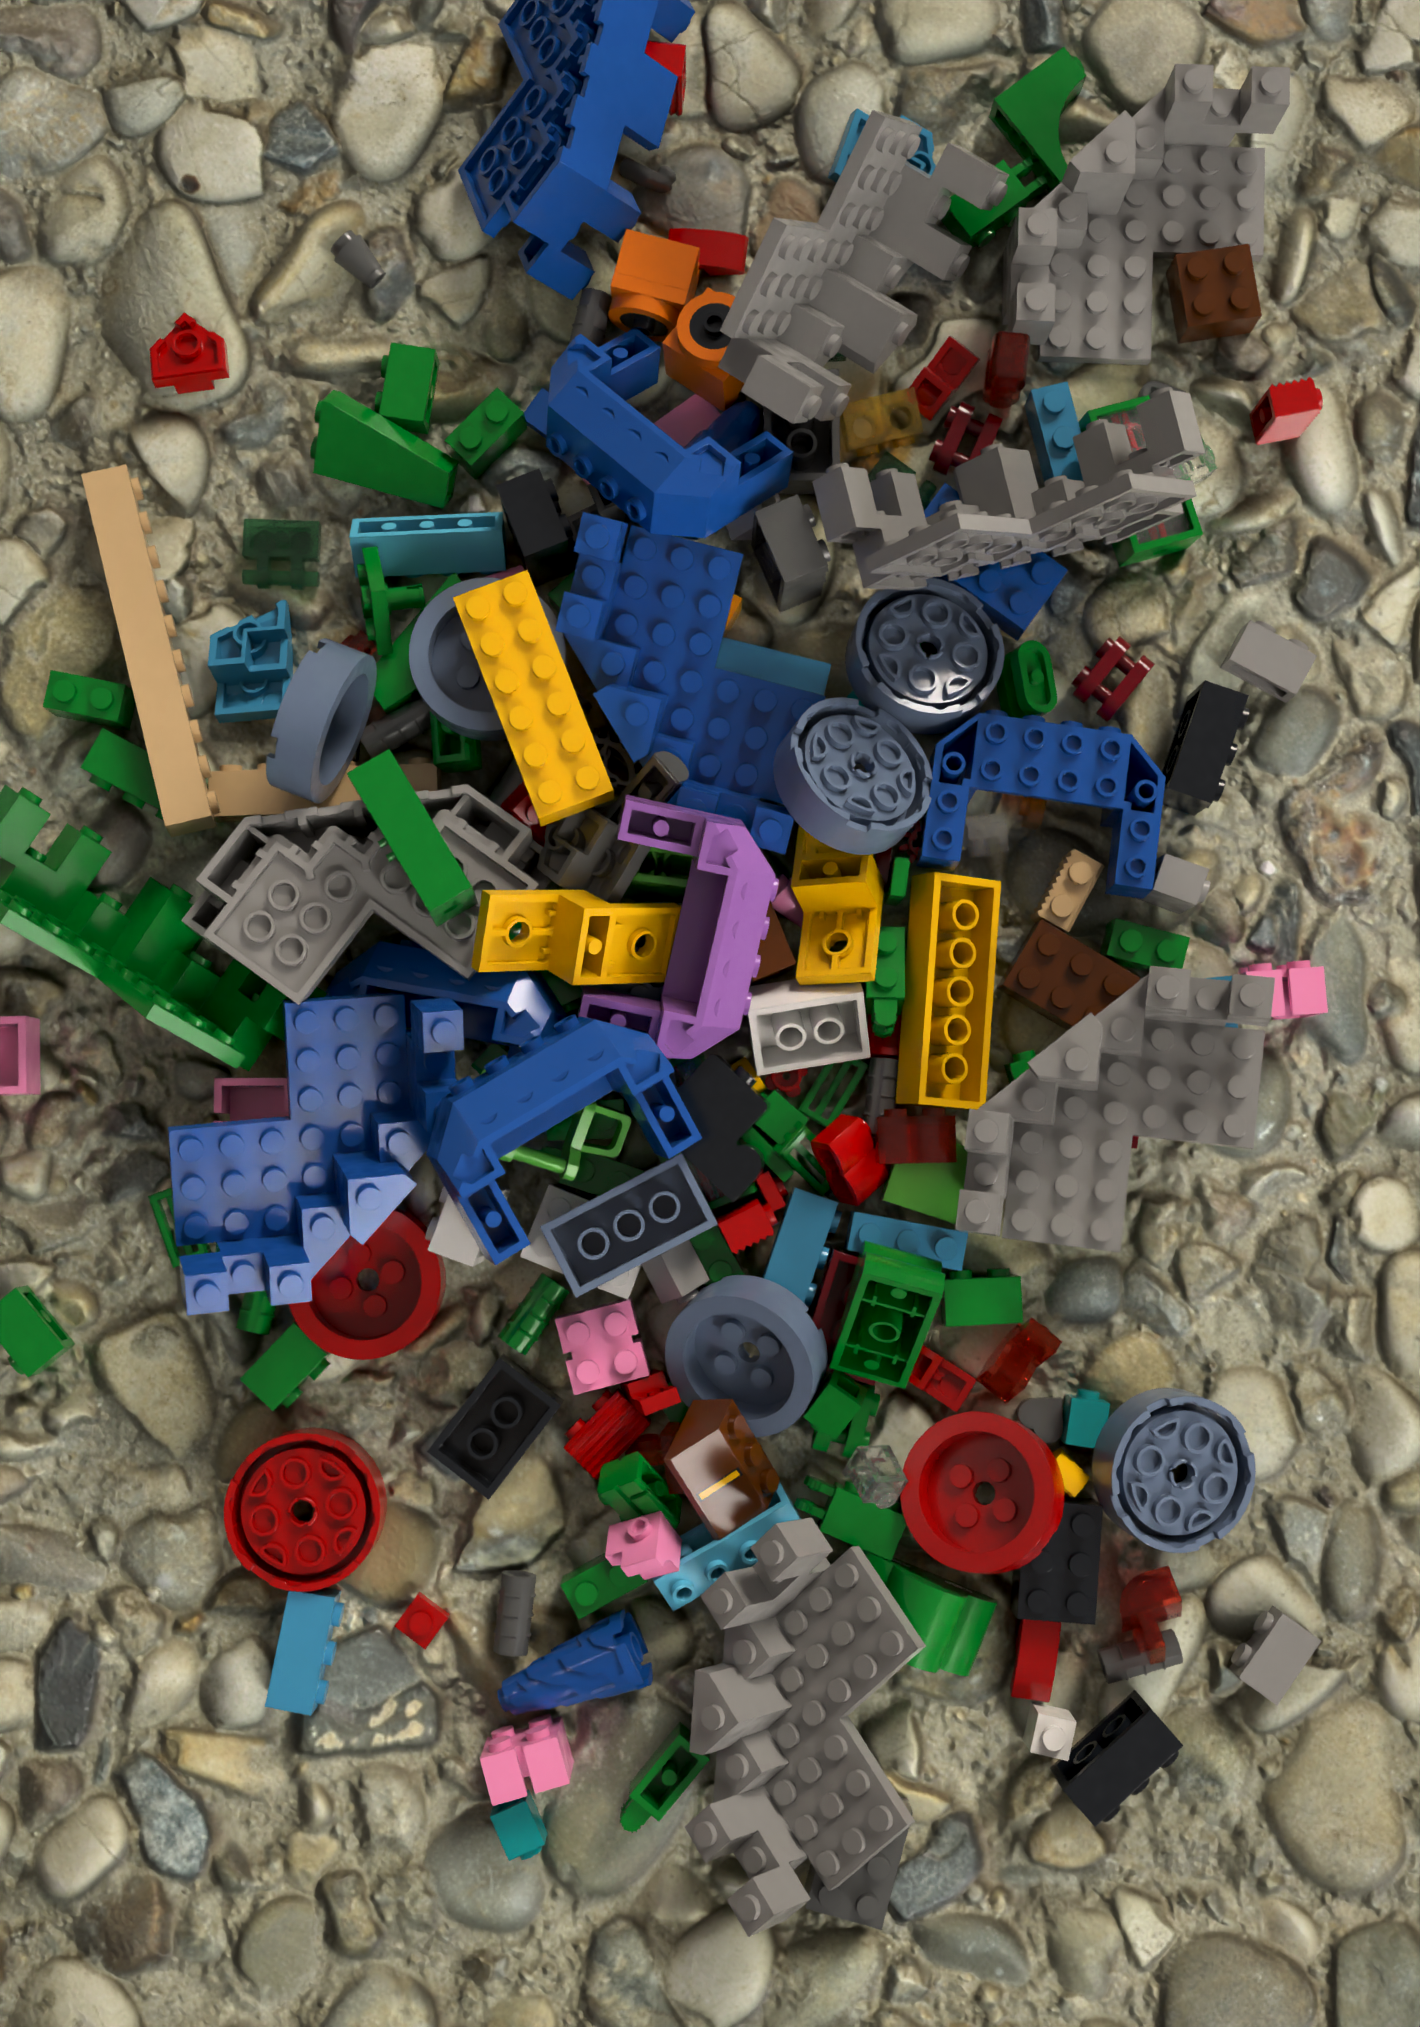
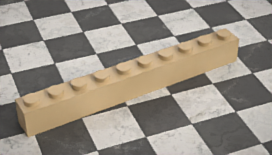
[81,464,221,838]

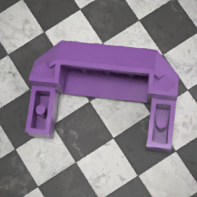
[577,794,779,1059]

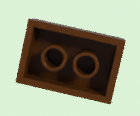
[996,919,1140,1031]

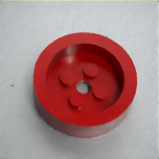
[288,1207,446,1360]
[900,1411,1065,1574]
[224,1427,387,1592]

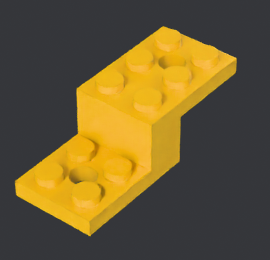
[791,825,885,986]
[471,890,681,985]

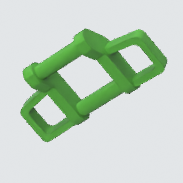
[481,1069,631,1181]

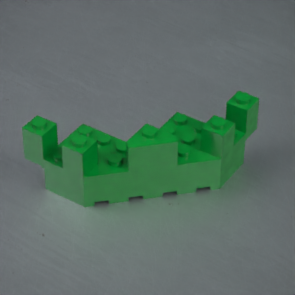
[0,785,327,1072]

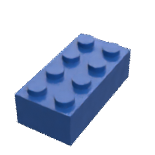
[924,483,1068,641]

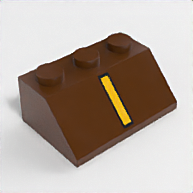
[664,1399,780,1540]

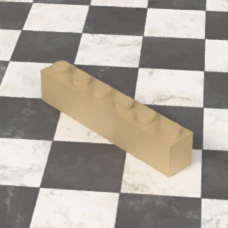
[208,757,442,823]

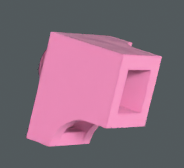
[605,1511,682,1580]

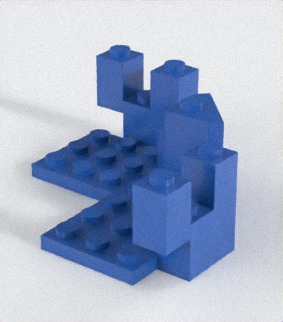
[458,0,695,300]
[555,512,826,854]
[167,992,464,1316]

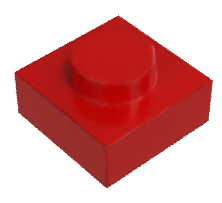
[756,1171,789,1212]
[394,1592,450,1649]

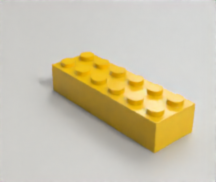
[453,570,614,827]
[895,872,1001,1110]

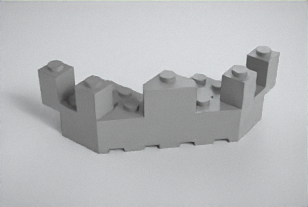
[1002,64,1290,365]
[718,110,1009,424]
[812,387,1205,590]
[181,784,559,1006]
[955,966,1275,1252]
[685,1517,926,1937]

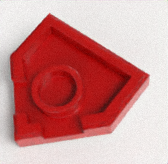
[150,313,230,394]

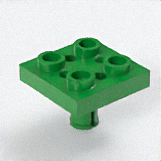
[357,546,425,655]

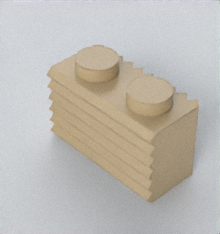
[1030,849,1105,934]

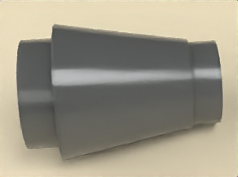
[330,230,386,289]

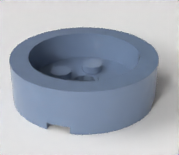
[409,577,568,741]
[845,578,1004,734]
[266,638,377,804]
[773,697,933,855]
[665,1275,828,1437]
[1092,1388,1256,1553]

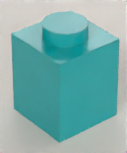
[1059,1389,1110,1448]
[490,1789,547,1861]

